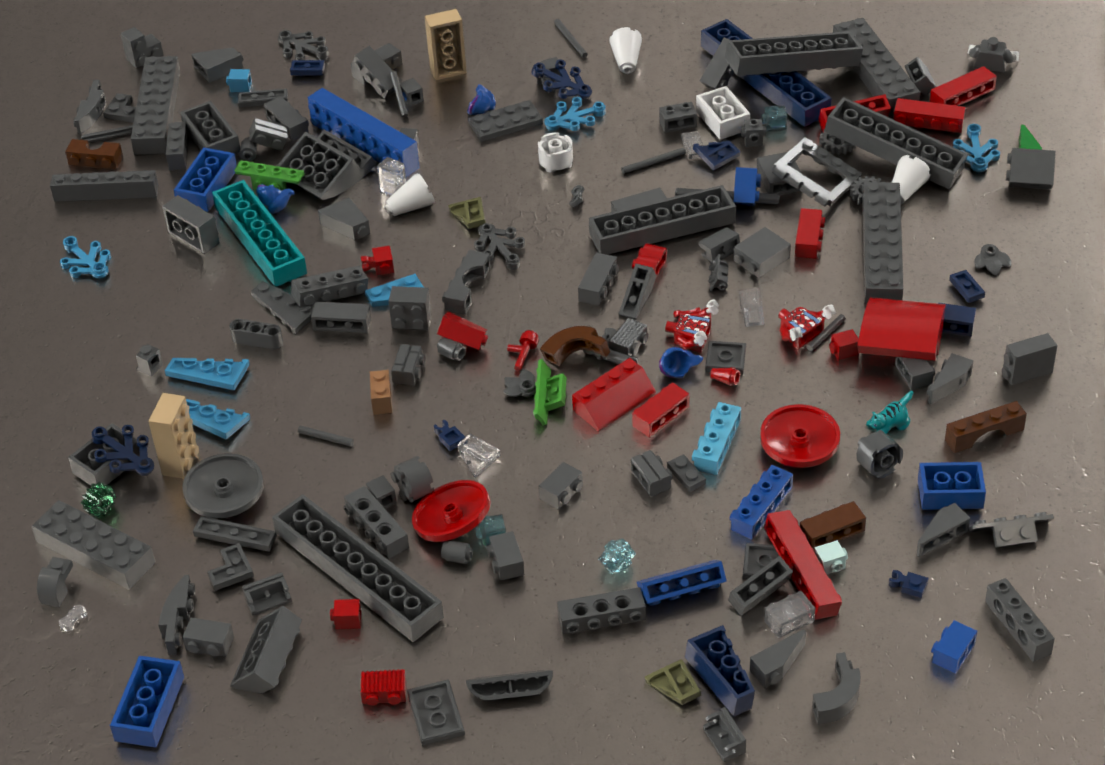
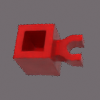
[361,245,394,276]

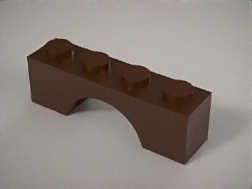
[945,401,1027,454]

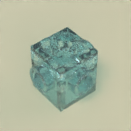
[598,538,636,574]

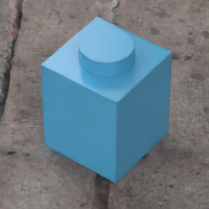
[226,69,252,92]

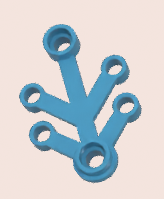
[544,97,606,131]
[953,124,1000,172]
[60,236,111,278]

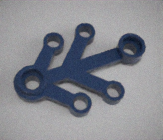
[531,59,592,100]
[92,425,154,476]

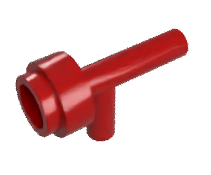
[507,330,539,371]

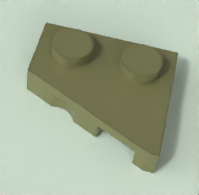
[448,197,486,229]
[645,659,702,705]

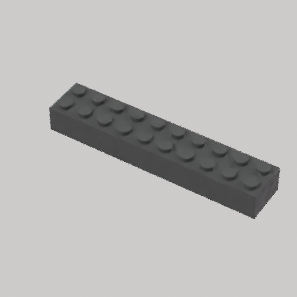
[272,494,444,642]

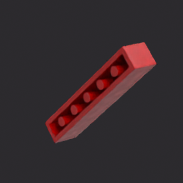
[763,510,842,620]

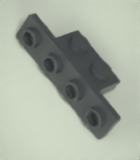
[969,512,1054,548]

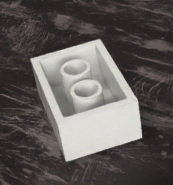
[696,86,750,139]

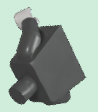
[967,37,1019,73]

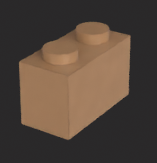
[370,370,392,415]

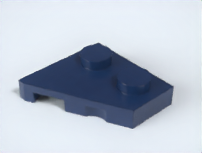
[693,141,741,170]

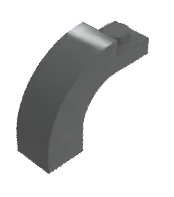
[812,652,861,725]

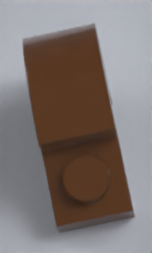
[540,326,610,367]

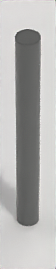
[554,19,588,58]
[621,147,686,174]

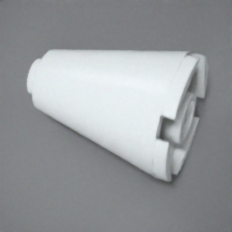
[609,27,642,74]
[892,155,931,204]
[384,173,435,216]

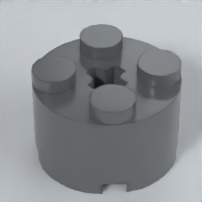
[856,430,903,478]
[390,456,434,502]

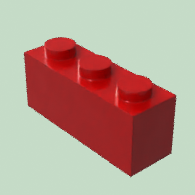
[795,208,825,259]
[632,382,690,438]

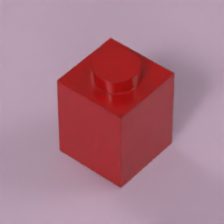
[829,329,859,361]
[330,599,362,630]

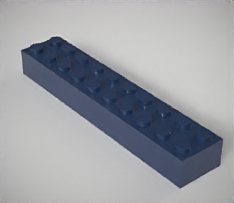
[701,19,832,127]

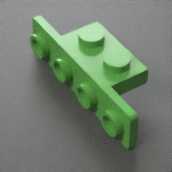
[234,161,304,191]
[533,359,567,426]

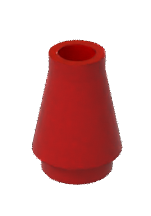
[710,367,740,386]

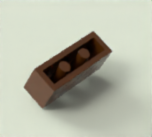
[799,501,866,549]

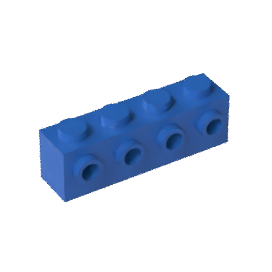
[730,465,793,539]
[636,560,727,606]

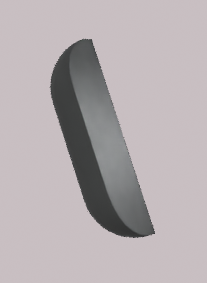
[466,670,553,700]

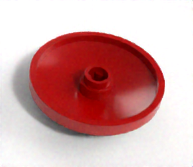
[760,404,840,468]
[412,480,491,542]

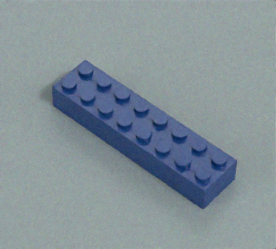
[308,88,420,178]

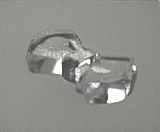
[59,605,87,631]

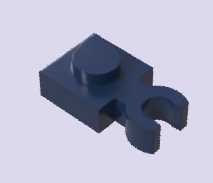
[434,420,466,451]
[888,570,929,598]

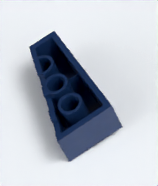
[685,625,755,716]

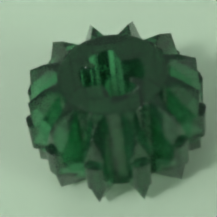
[81,482,116,517]

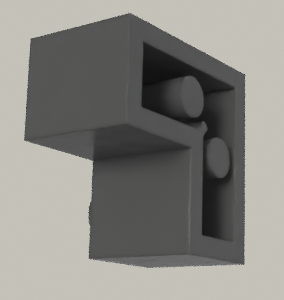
[121,27,164,68]

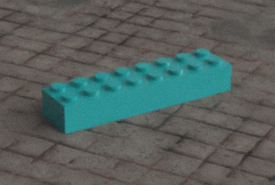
[212,180,307,287]

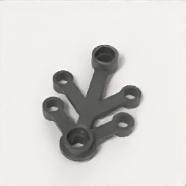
[278,30,329,60]
[474,223,525,270]

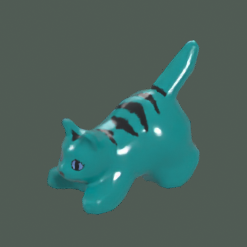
[866,390,914,434]

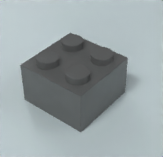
[388,286,432,330]

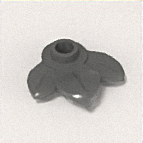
[974,244,1011,276]
[503,369,536,397]

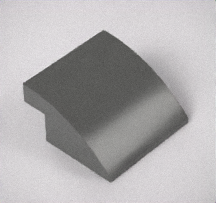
[277,130,377,200]

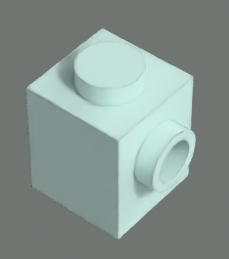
[814,540,848,574]

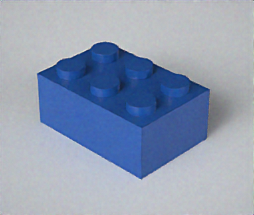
[918,462,986,510]

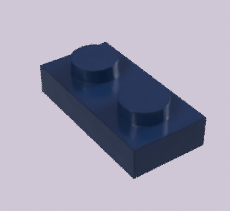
[290,60,325,76]
[949,270,985,303]

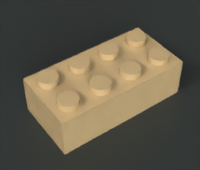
[425,9,467,80]
[148,393,199,479]

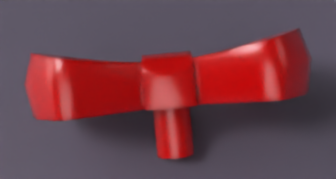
[673,307,701,319]

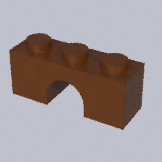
[65,139,123,169]

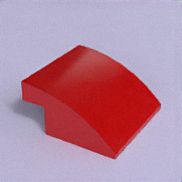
[857,297,946,361]

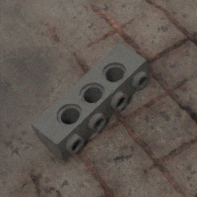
[344,486,409,559]
[985,578,1055,662]
[557,587,646,634]

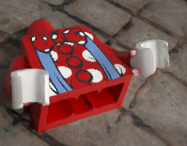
[665,299,719,353]
[778,305,836,349]

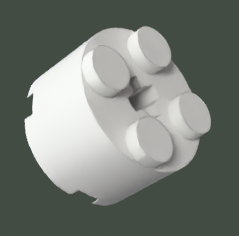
[538,132,573,172]

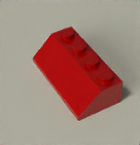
[572,358,656,431]

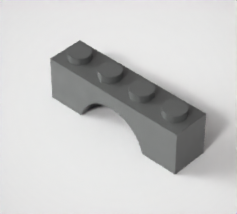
[442,250,491,315]

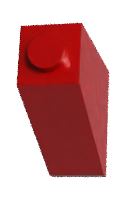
[437,312,489,350]

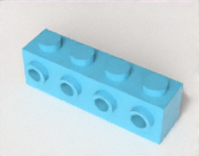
[692,402,741,475]

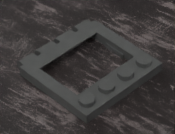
[772,138,862,207]

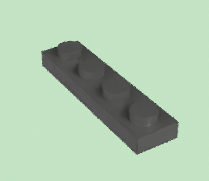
[193,516,277,552]

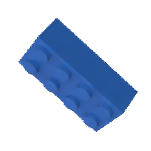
[174,147,237,212]
[110,656,184,748]

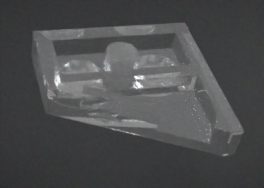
[457,433,501,478]

